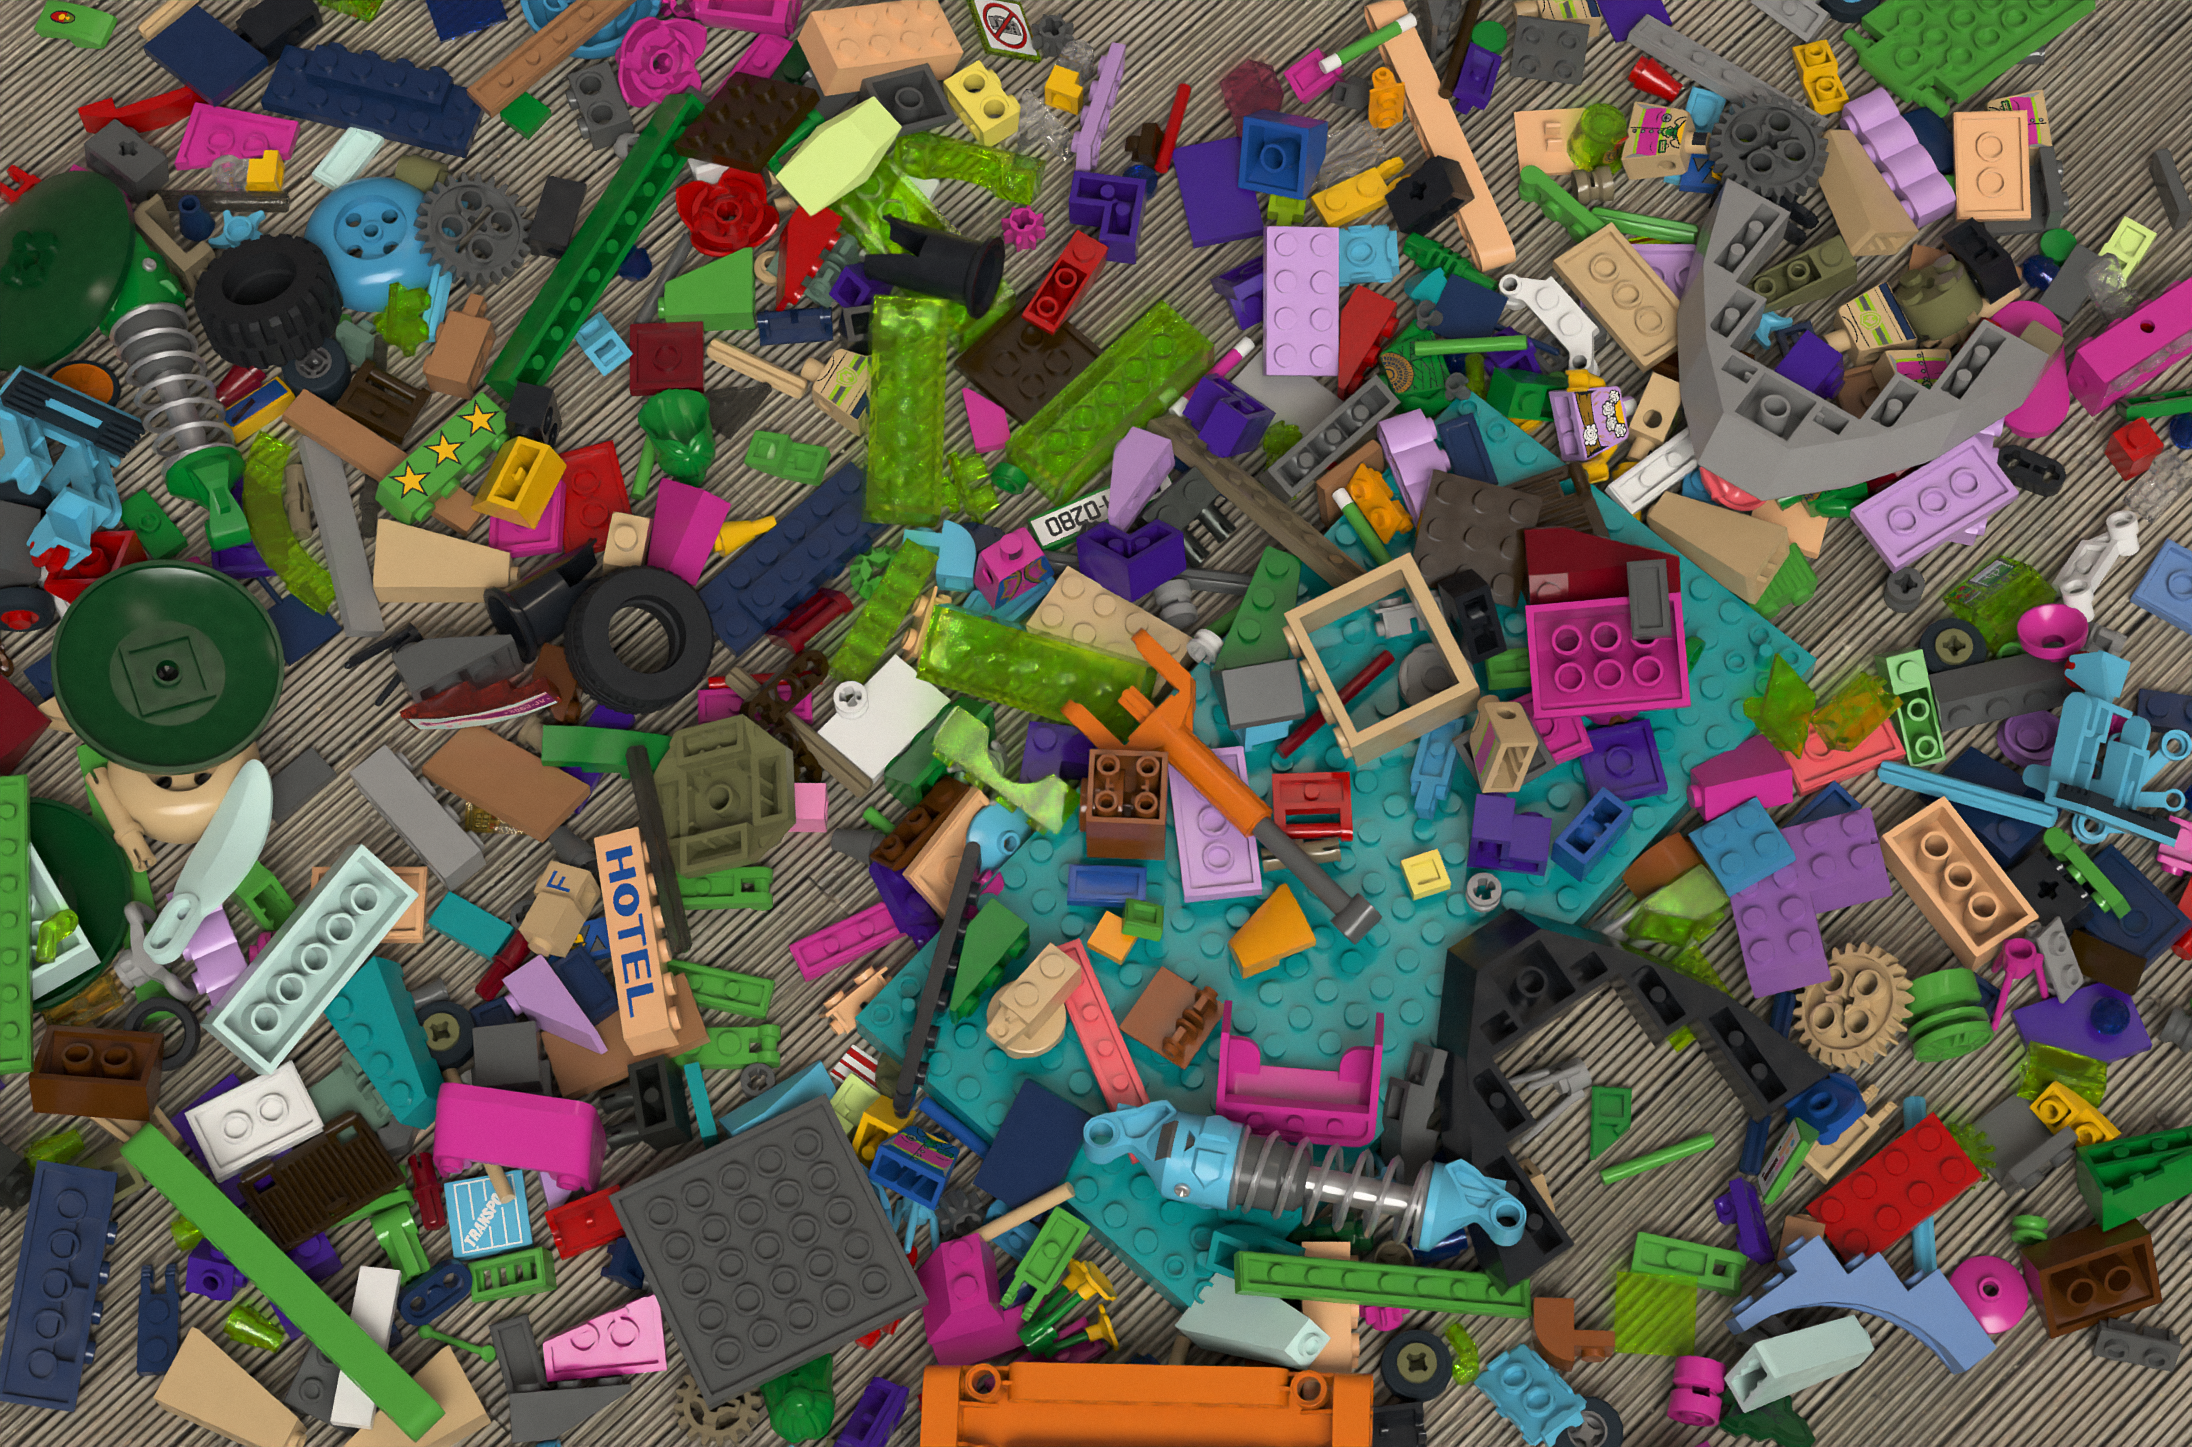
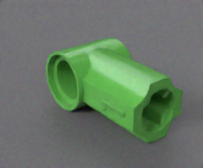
[369,1202,431,1287]

